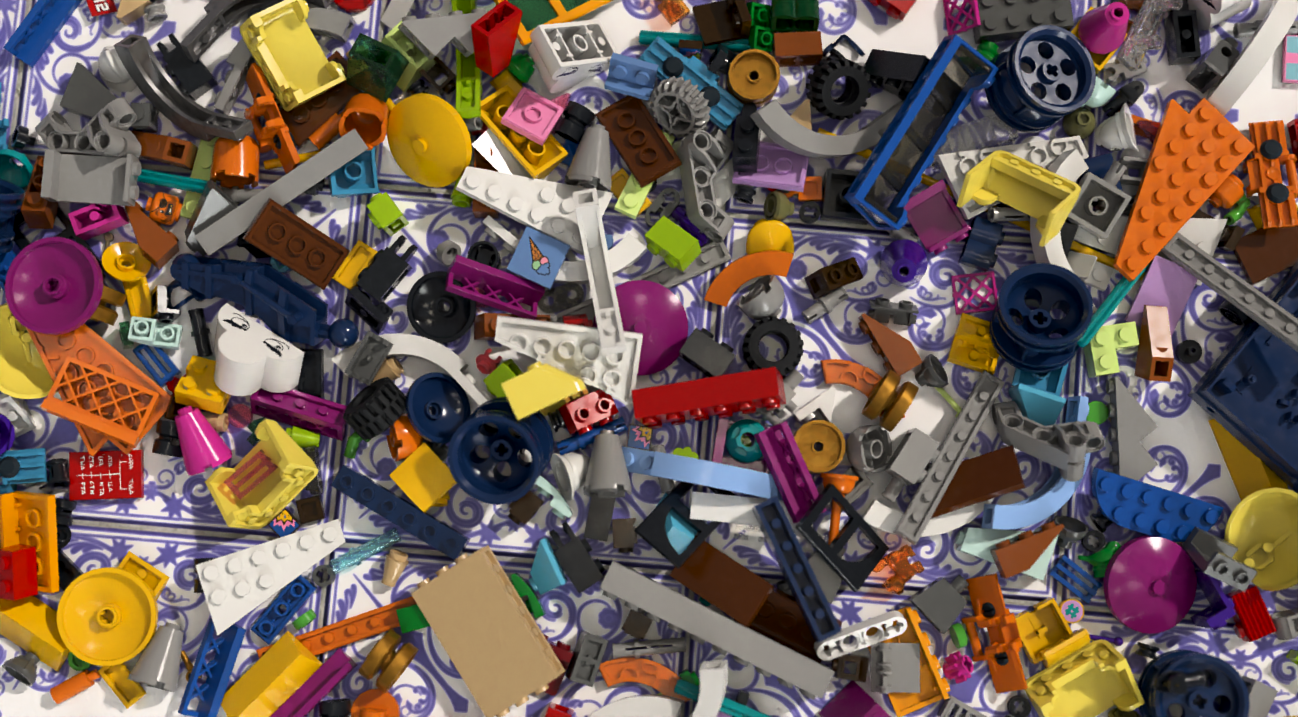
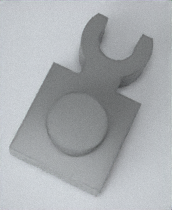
[1101,49,1148,83]

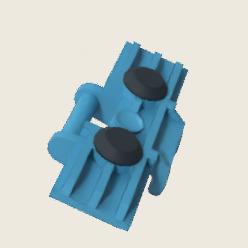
[639,36,743,132]
[0,448,47,494]

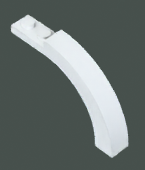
[1206,0,1298,116]
[1030,148,1097,313]
[572,188,627,356]
[483,215,647,285]
[331,333,493,406]
[862,444,1009,537]
[689,660,728,717]
[588,694,685,717]

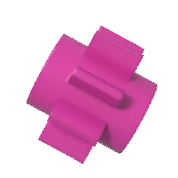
[943,651,973,684]

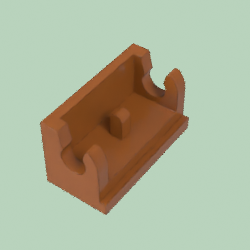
[773,31,823,67]

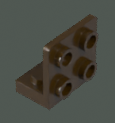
[692,0,752,46]

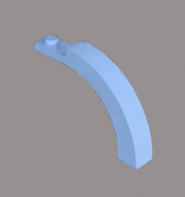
[981,396,1091,530]
[622,446,782,500]

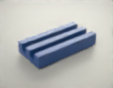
[132,344,182,387]
[1048,555,1103,604]

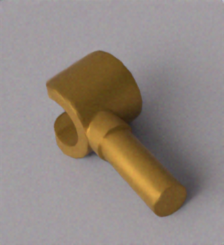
[181,650,202,682]

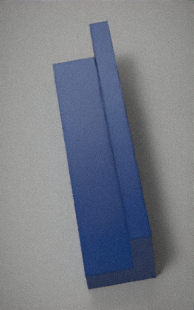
[3,0,82,68]
[178,618,246,717]

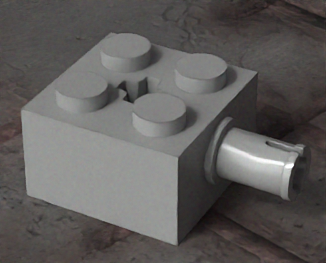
[1067,161,1132,239]
[881,428,941,503]

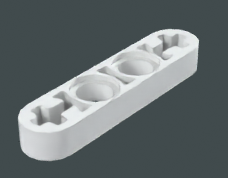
[814,610,907,661]

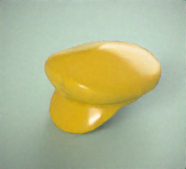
[746,218,794,254]

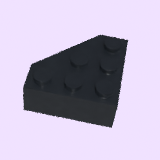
[863,49,960,116]

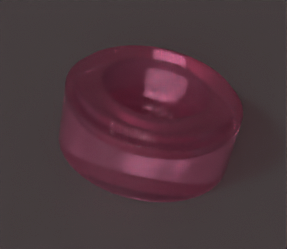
[228,404,253,428]

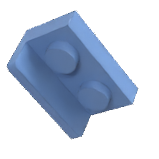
[604,53,658,101]

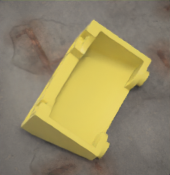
[240,0,346,111]
[205,419,319,529]
[1024,639,1145,717]

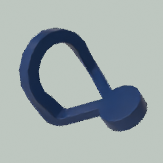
[822,35,865,57]
[167,280,206,309]

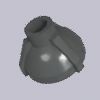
[915,354,948,388]
[1054,515,1089,549]
[2,652,40,687]

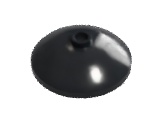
[407,271,477,343]

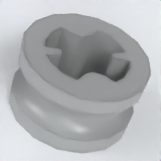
[144,3,168,23]

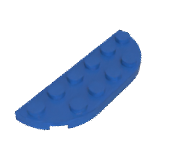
[1091,467,1224,542]

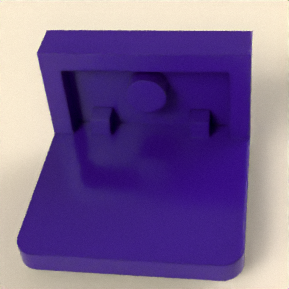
[1190,569,1236,630]

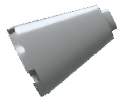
[564,124,612,191]
[583,430,632,498]
[128,622,184,693]

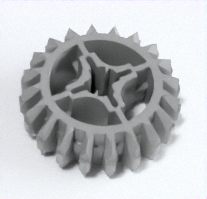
[649,76,711,139]

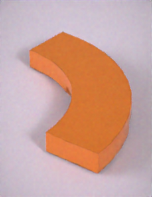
[704,250,794,307]
[820,359,905,418]
[599,657,691,703]

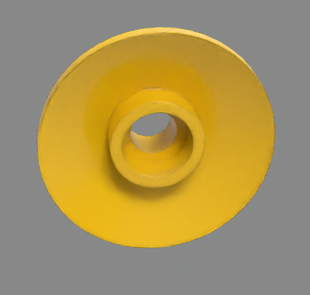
[101,242,151,282]

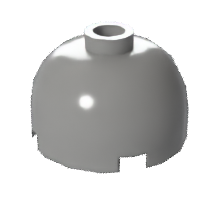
[737,274,785,320]
[846,425,892,473]

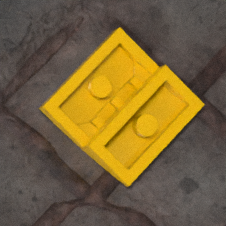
[947,313,999,375]
[389,442,456,513]
[117,551,170,601]
[1039,628,1090,668]

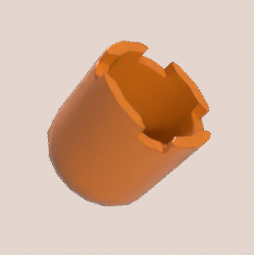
[338,92,389,150]
[210,135,260,189]

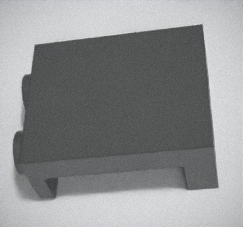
[1182,526,1257,591]

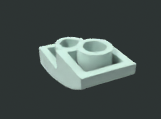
[128,316,183,350]
[535,476,573,519]

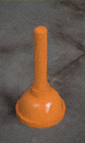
[820,473,859,545]

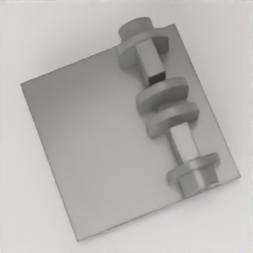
[871,643,920,694]

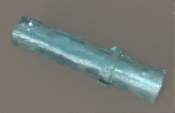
[330,527,402,574]

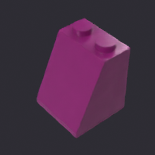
[818,680,891,717]

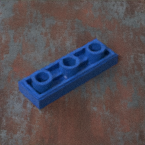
[251,574,317,645]

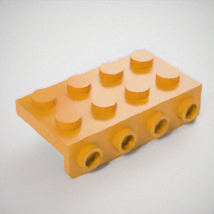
[0,491,59,593]
[866,606,950,717]

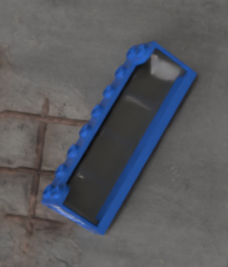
[844,34,999,230]

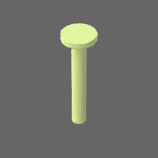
[934,387,962,418]

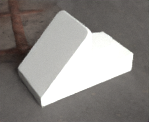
[1067,251,1114,291]
[793,386,836,423]
[0,393,36,438]

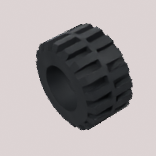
[806,56,872,120]
[742,316,804,376]
[343,377,406,440]

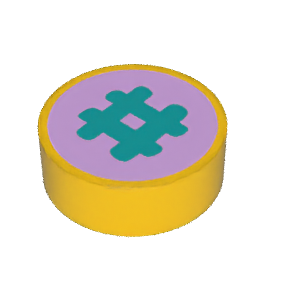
[1059,599,1084,623]

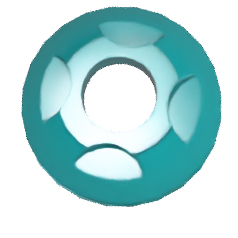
[0,149,33,188]
[725,419,765,463]

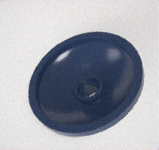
[406,372,471,444]

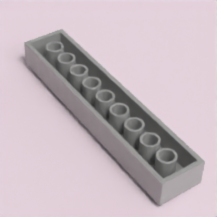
[600,560,835,700]

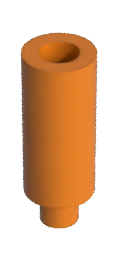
[308,112,343,150]
[50,669,101,704]

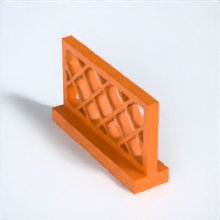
[41,355,160,448]

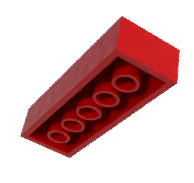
[632,367,786,429]

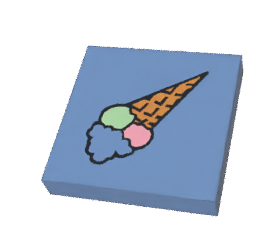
[507,226,570,290]

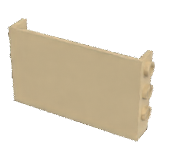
[411,545,565,717]

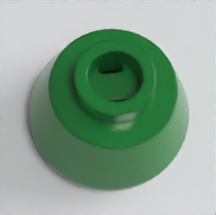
[507,52,535,83]

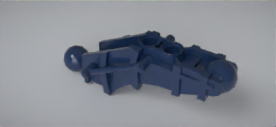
[170,253,359,349]

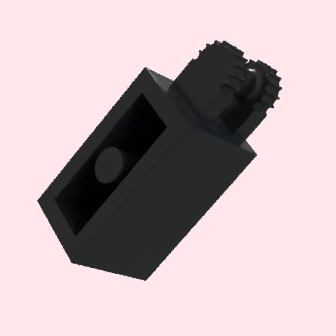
[1164,0,1201,65]
[156,33,218,100]
[732,102,761,173]
[357,235,418,303]
[549,522,605,593]

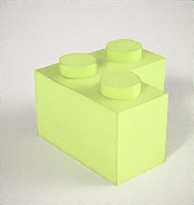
[1083,321,1139,378]

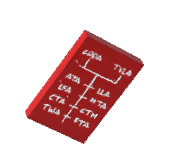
[69,450,144,500]

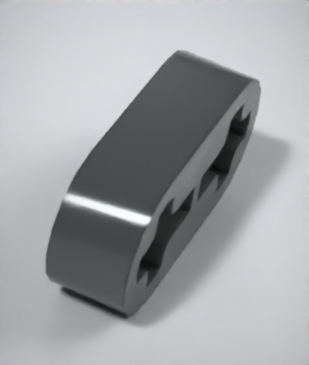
[645,188,680,228]

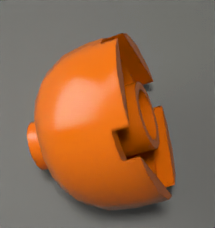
[386,413,424,461]

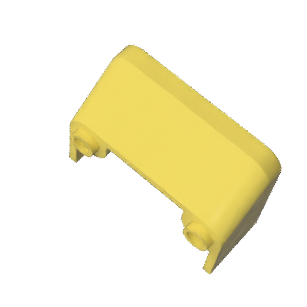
[956,150,1081,247]
[501,361,589,420]

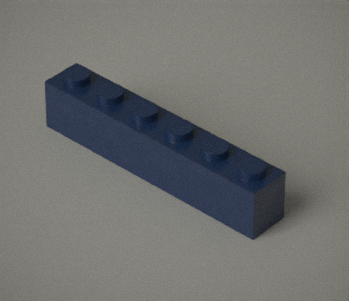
[752,496,842,642]

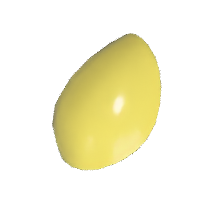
[0,303,58,399]
[1224,487,1298,591]

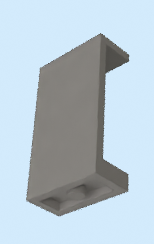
[40,149,142,206]

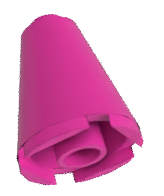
[1078,2,1129,54]
[175,405,233,476]

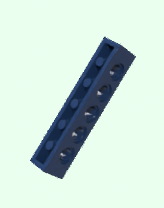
[331,465,471,560]

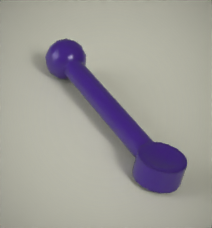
[1073,630,1123,646]

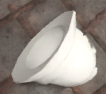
[98,45,137,92]
[1095,103,1138,151]
[550,452,590,501]

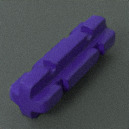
[671,206,709,247]

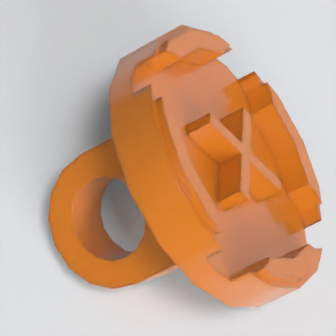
[351,688,400,717]

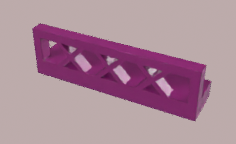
[445,255,545,320]
[250,388,347,441]
[754,421,826,523]
[270,648,357,717]

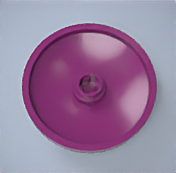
[5,237,103,335]
[593,280,688,375]
[1103,536,1197,634]

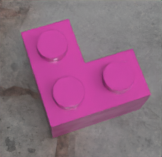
[68,204,130,241]

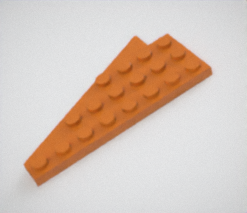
[1112,98,1255,282]
[26,323,171,457]

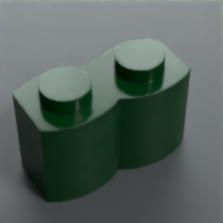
[770,0,820,33]

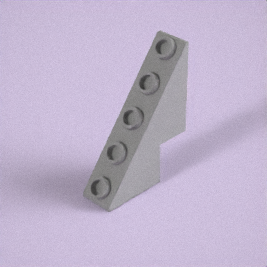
[398,8,489,60]
[1106,376,1158,480]

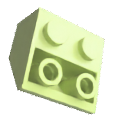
[372,20,435,93]

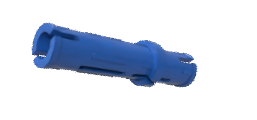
[555,416,628,455]

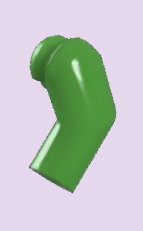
[1223,194,1250,225]
[343,432,372,459]

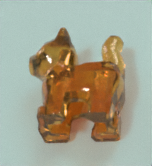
[873,544,925,595]

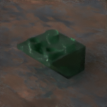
[346,33,409,103]

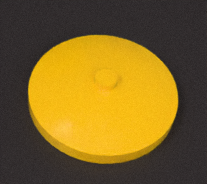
[387,93,472,188]
[57,567,158,666]

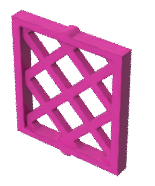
[943,0,981,36]
[951,271,998,315]

